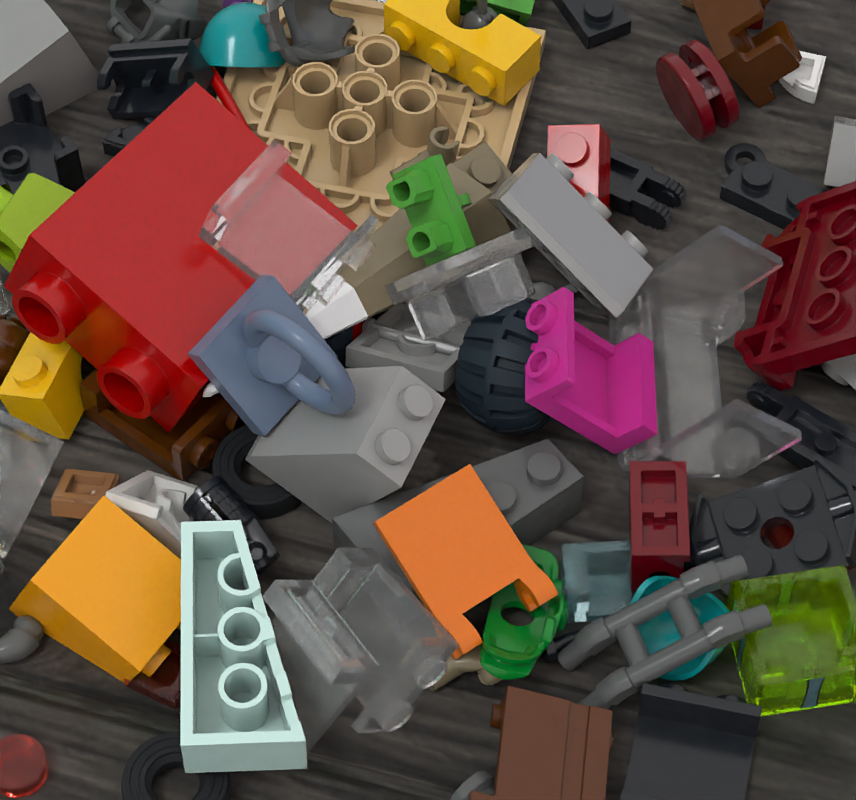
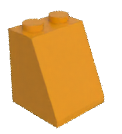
[9,496,181,684]

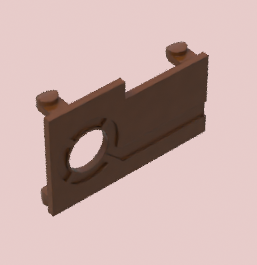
[468,686,614,800]

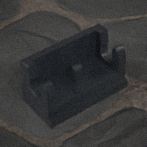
[97,38,215,119]

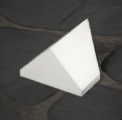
[105,470,199,559]

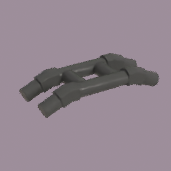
[558,555,772,709]

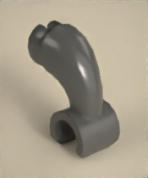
[0,615,44,664]

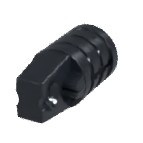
[183,476,280,577]

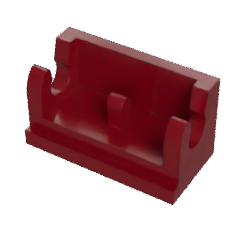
[628,461,690,591]

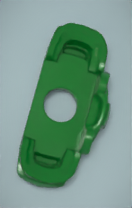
[480,544,568,680]

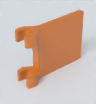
[373,464,558,660]

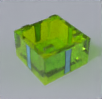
[726,565,856,716]

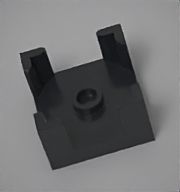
[0,83,85,195]

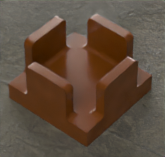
[691,0,802,108]

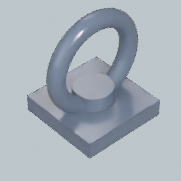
[188,274,356,436]

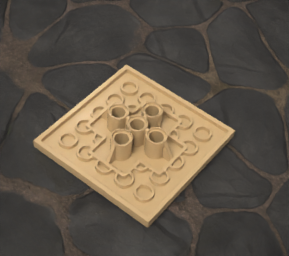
[216,0,546,273]

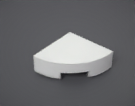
[779,51,826,104]

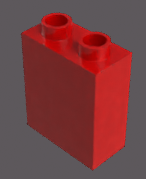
[4,82,358,433]

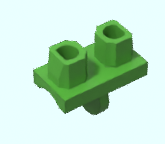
[386,154,477,267]

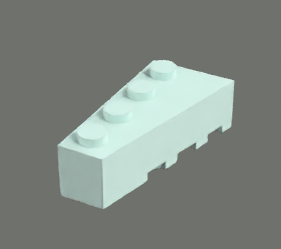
[180,520,307,773]

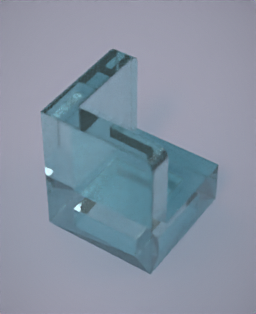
[559,540,632,623]

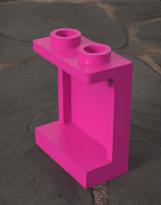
[525,287,658,455]

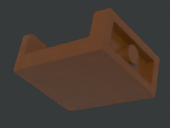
[80,369,246,482]

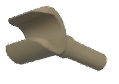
[390,126,460,178]

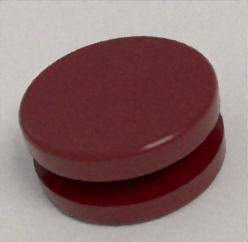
[656,40,740,141]

